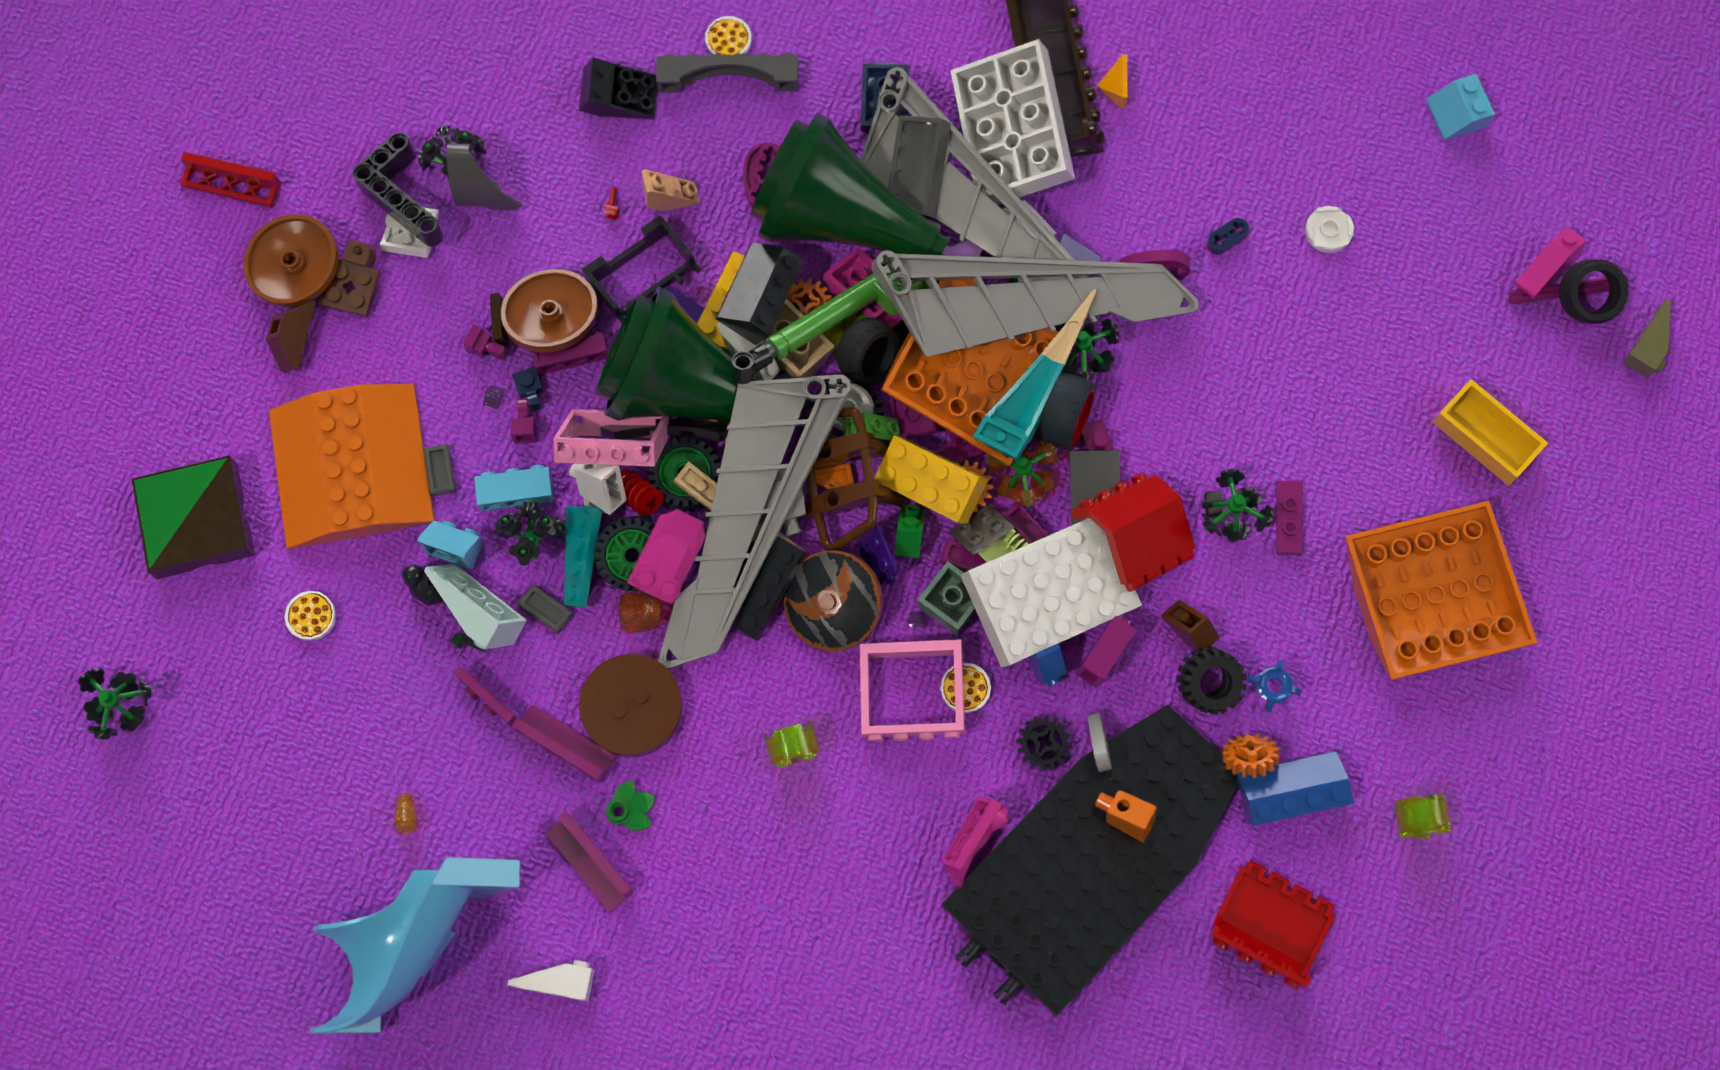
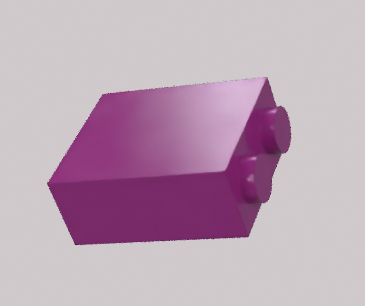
[1075,616,1137,688]

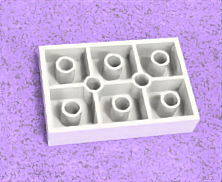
[951,39,1075,205]
[960,518,1142,668]

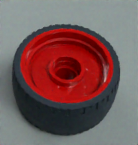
[1037,372,1097,451]

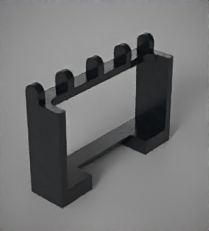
[582,215,702,324]

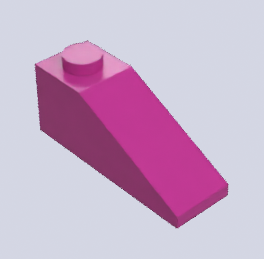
[1515,227,1586,299]

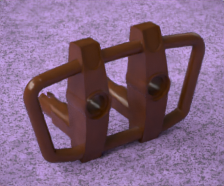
[803,407,905,551]

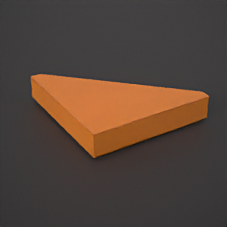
[815,463,859,509]

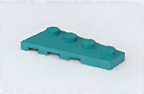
[564,506,602,608]

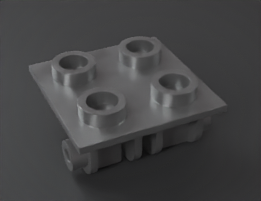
[949,504,1014,555]

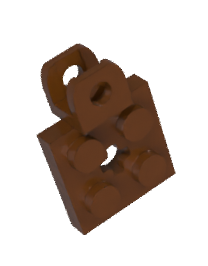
[320,240,381,318]

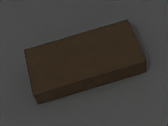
[490,293,509,347]

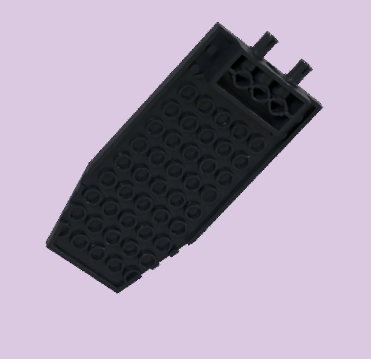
[941,705,1239,1017]

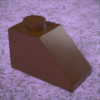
[1161,600,1220,651]

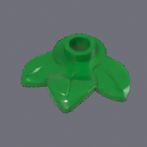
[606,781,655,831]

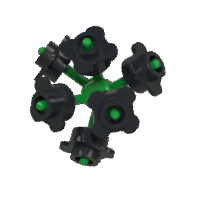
[494,500,567,566]

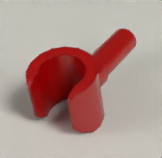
[604,187,620,220]

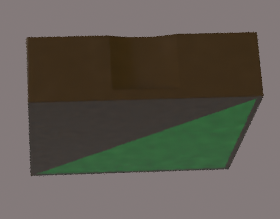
[131,455,255,579]

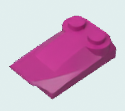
[823,247,903,329]
[627,509,706,604]
[940,796,1009,887]

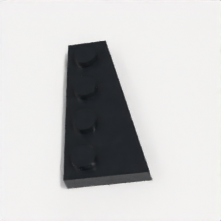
[735,535,807,641]

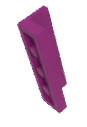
[512,705,616,783]
[546,811,634,911]

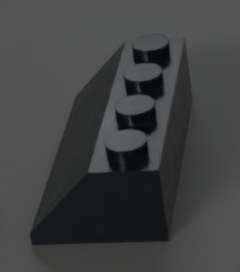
[715,242,803,345]

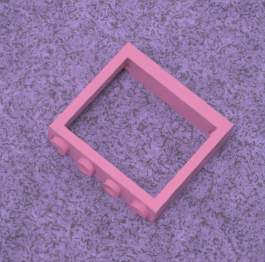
[553,409,670,467]
[860,640,966,742]

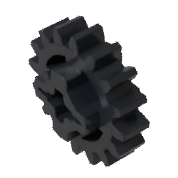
[1016,715,1072,772]

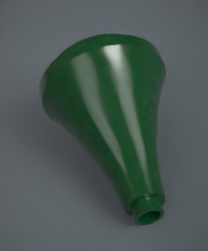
[750,112,949,255]
[595,287,763,423]

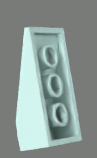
[424,564,527,650]

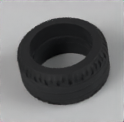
[1558,259,1629,324]
[836,317,899,385]

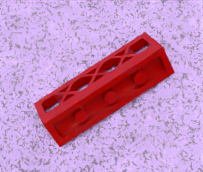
[180,152,281,208]

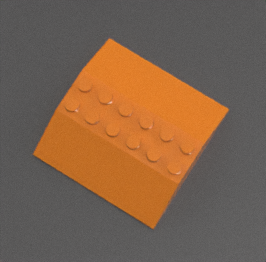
[881,279,1059,466]
[269,384,435,550]
[1344,501,1538,681]

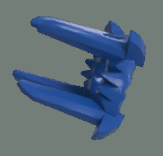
[1247,660,1301,712]

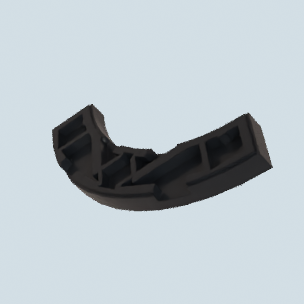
[600,419,728,442]

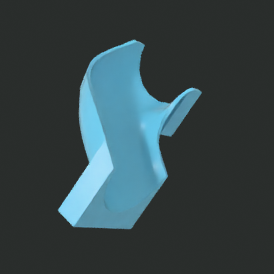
[310,858,520,1034]

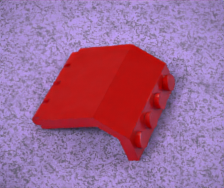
[1071,472,1196,592]
[1208,859,1335,990]

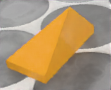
[1097,54,1128,108]

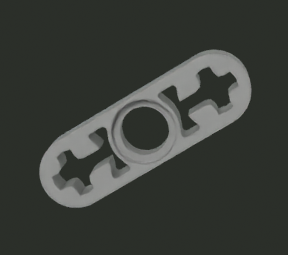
[1087,712,1112,772]

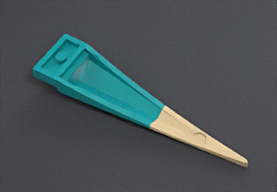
[973,289,1097,461]

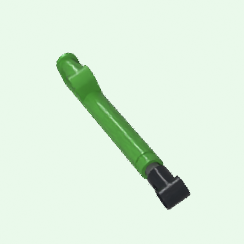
[732,264,930,384]

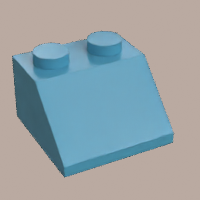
[1426,74,1495,141]
[417,520,484,570]

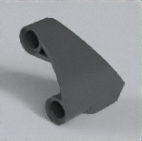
[446,143,522,210]

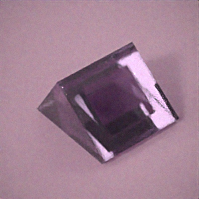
[483,385,505,409]
[909,611,925,628]

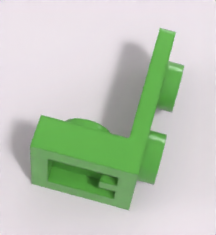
[843,412,900,442]

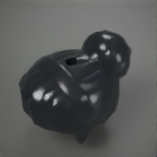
[402,564,444,606]

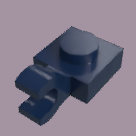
[512,366,543,411]

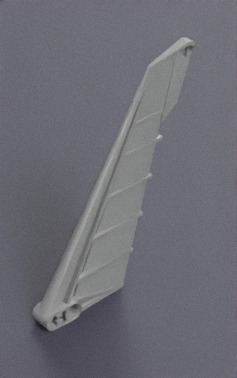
[861,67,1088,331]
[871,251,1199,357]
[658,375,852,668]

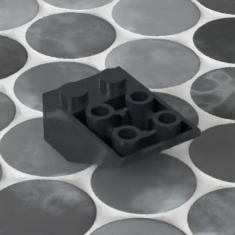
[579,57,657,119]

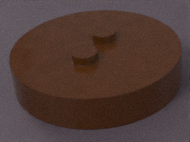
[579,654,683,758]

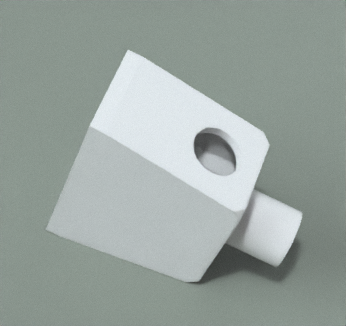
[569,463,627,515]

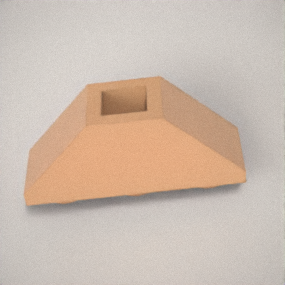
[642,169,700,212]

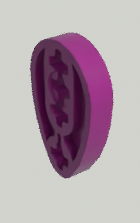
[743,143,780,207]
[1120,249,1190,280]

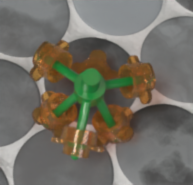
[987,440,1058,508]

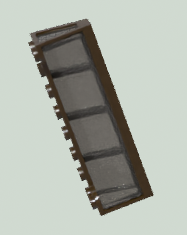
[1006,0,1105,157]

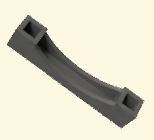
[656,53,798,93]

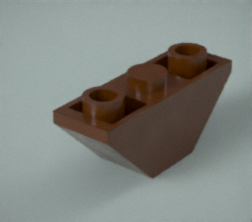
[266,301,316,372]

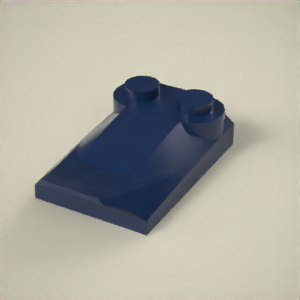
[860,62,910,135]

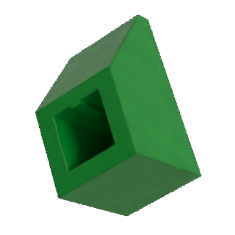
[894,505,925,558]

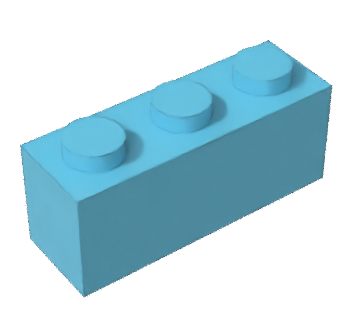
[474,465,555,512]

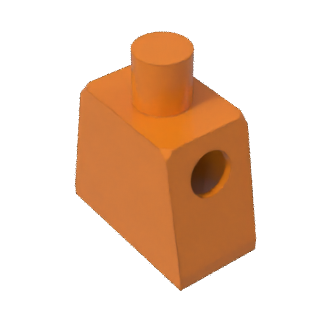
[1095,791,1157,843]

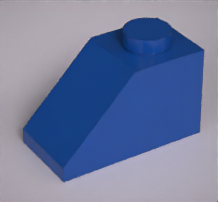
[1028,644,1067,687]

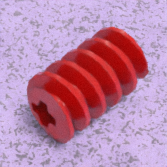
[620,469,664,516]

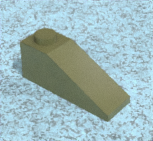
[1623,298,1671,379]

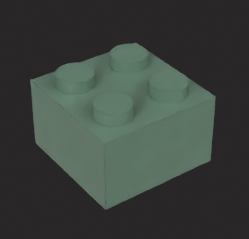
[917,561,976,636]

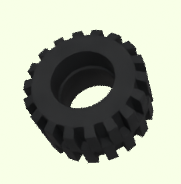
[1176,647,1247,715]

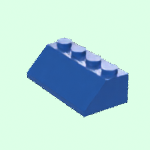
[1237,751,1354,826]

